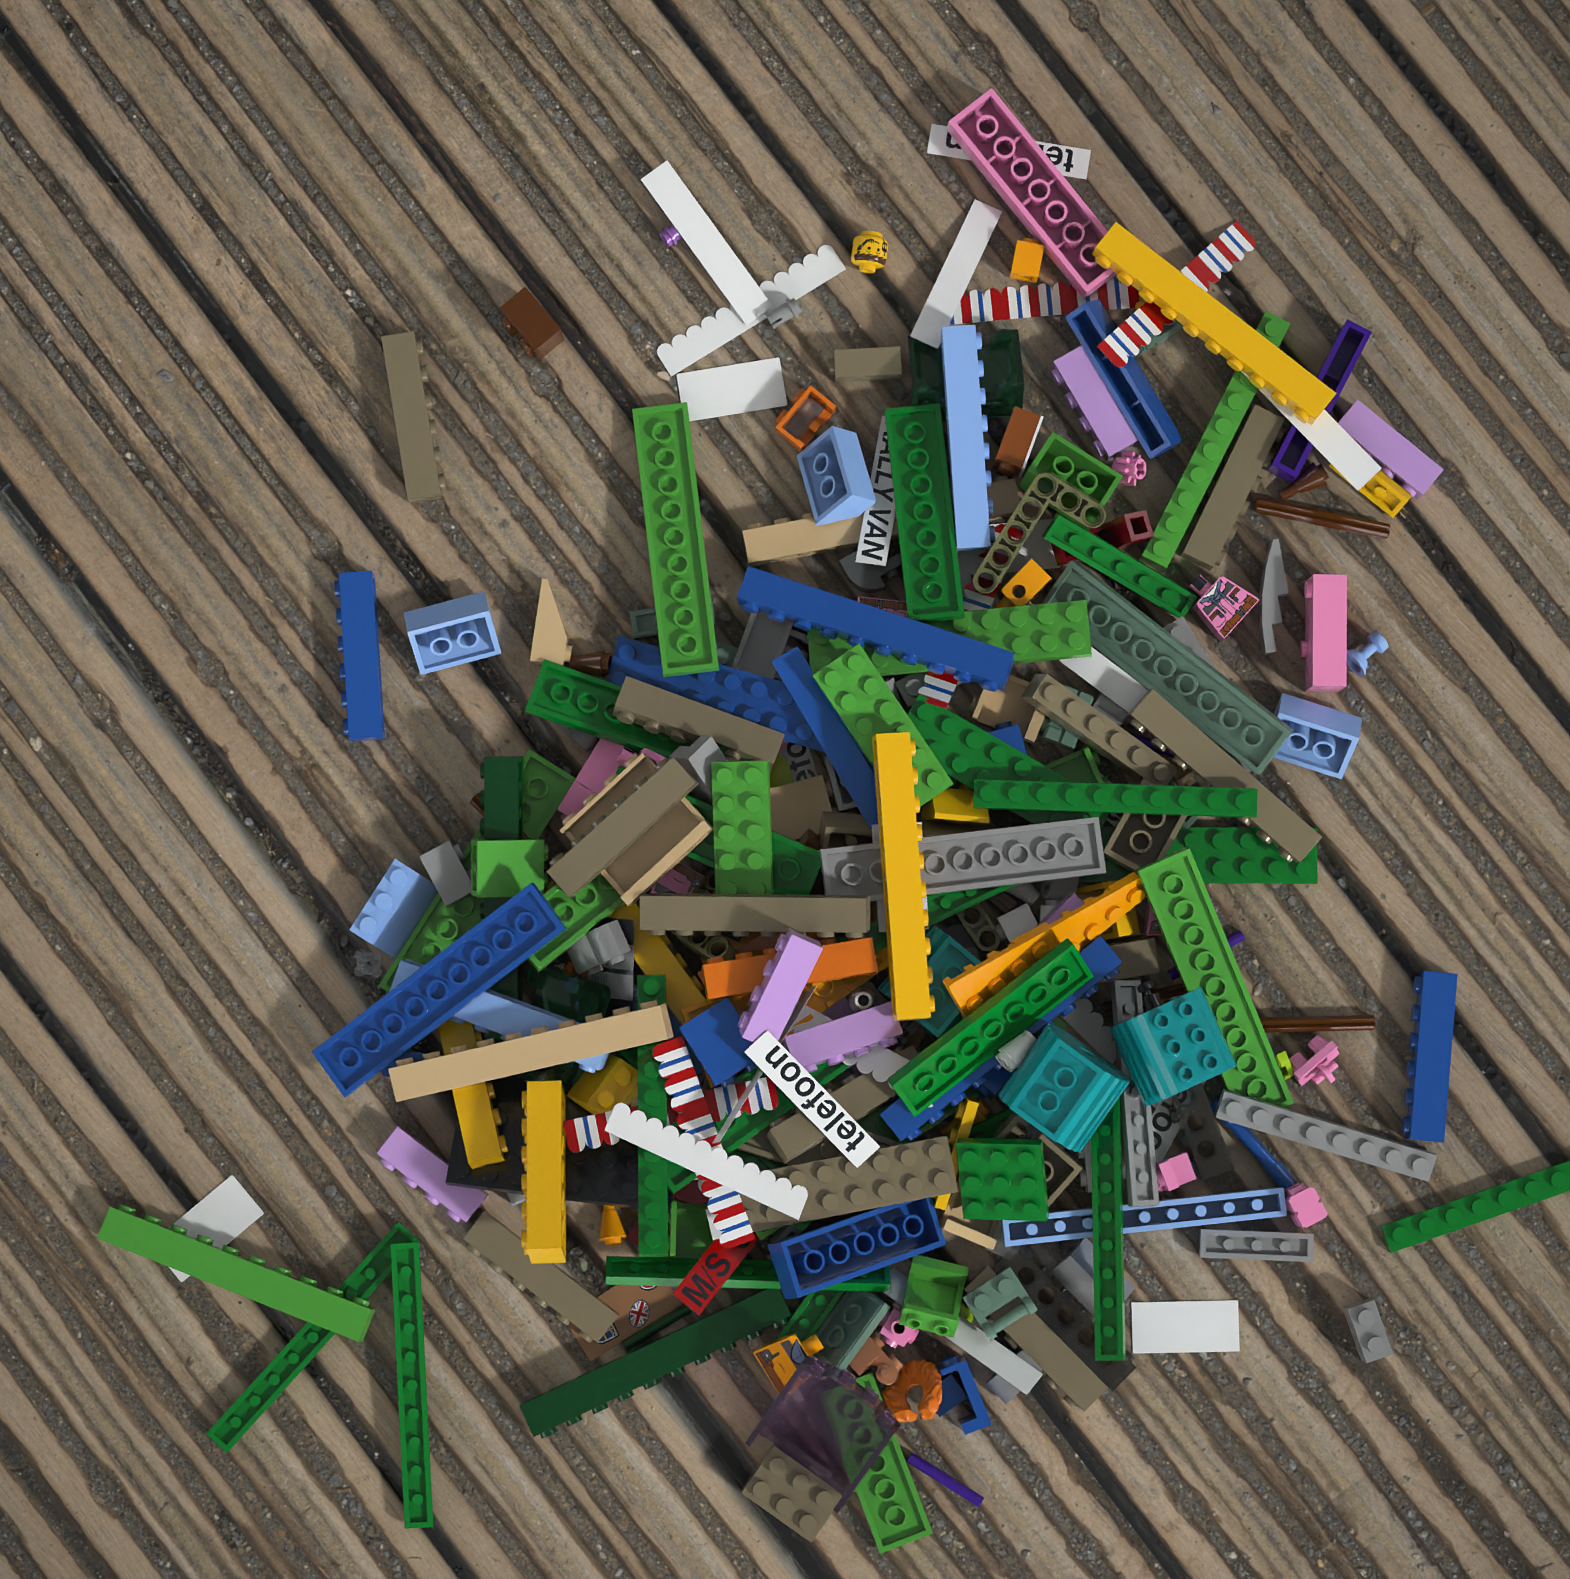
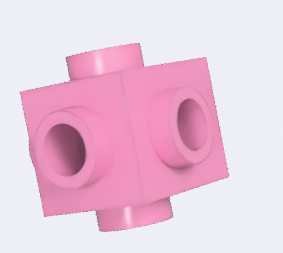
[878,1306,920,1349]

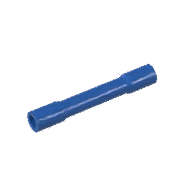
[1208,1096,1296,1189]

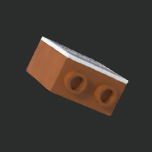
[992,406,1043,478]

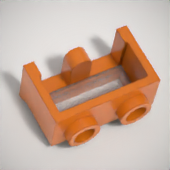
[775,385,836,452]

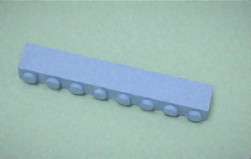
[940,325,995,552]
[390,959,610,1073]

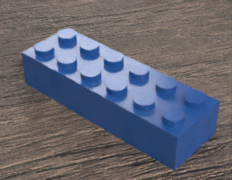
[768,1197,946,1299]

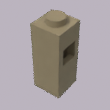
[828,346,902,383]

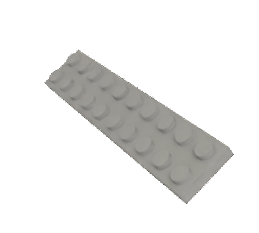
[819,817,1106,902]

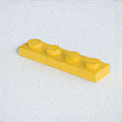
[931,1095,979,1210]

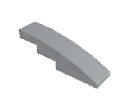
[1258,539,1288,656]

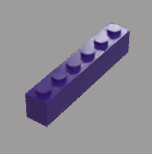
[1267,319,1372,483]

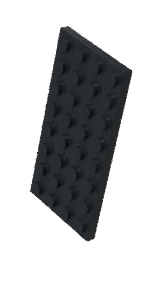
[446,1078,674,1214]

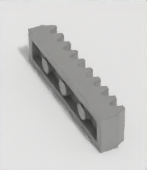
[1199,1229,1314,1262]

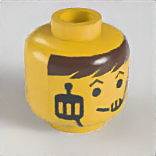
[851,231,888,273]

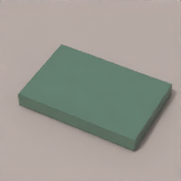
[813,1291,890,1376]

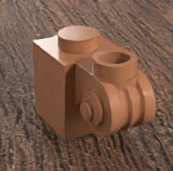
[849,1332,903,1386]

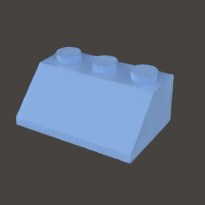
[797,426,876,525]
[404,591,501,675]
[1273,693,1362,779]
[350,859,438,959]

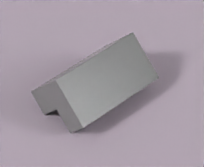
[669,735,728,805]
[1051,1238,1136,1316]

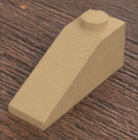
[530,578,573,667]

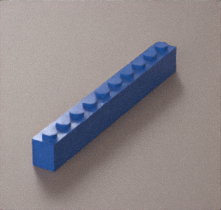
[737,566,1015,692]
[880,936,1122,1143]

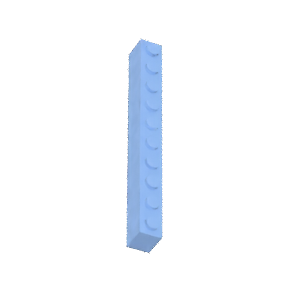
[1000,1187,1287,1247]

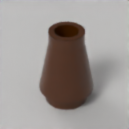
[570,650,612,678]

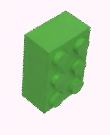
[1018,432,1123,531]

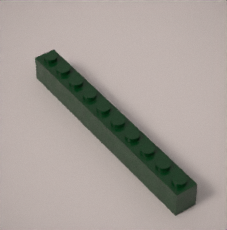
[480,756,523,1039]
[519,1289,791,1439]

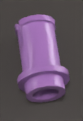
[659,224,683,247]

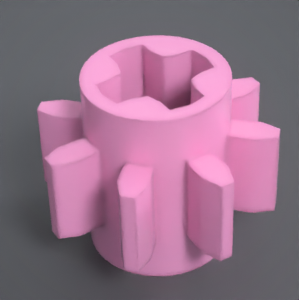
[1112,451,1146,486]

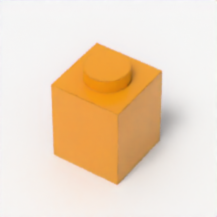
[1009,238,1044,283]

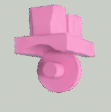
[1289,1035,1339,1087]

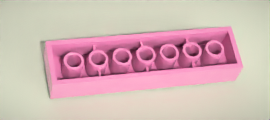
[947,88,1117,299]

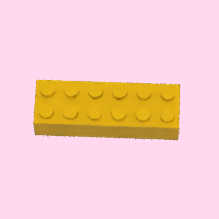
[521,1081,566,1264]

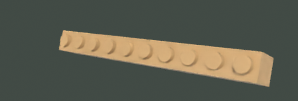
[742,476,1020,567]
[388,1000,674,1102]

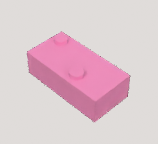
[1300,574,1347,693]

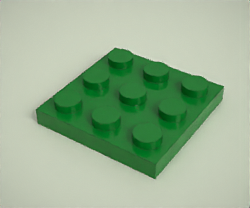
[956,1138,1049,1221]

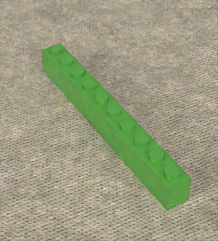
[1139,311,1291,573]
[97,1204,375,1342]

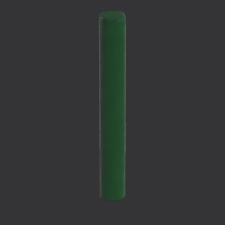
[622,1304,693,1351]

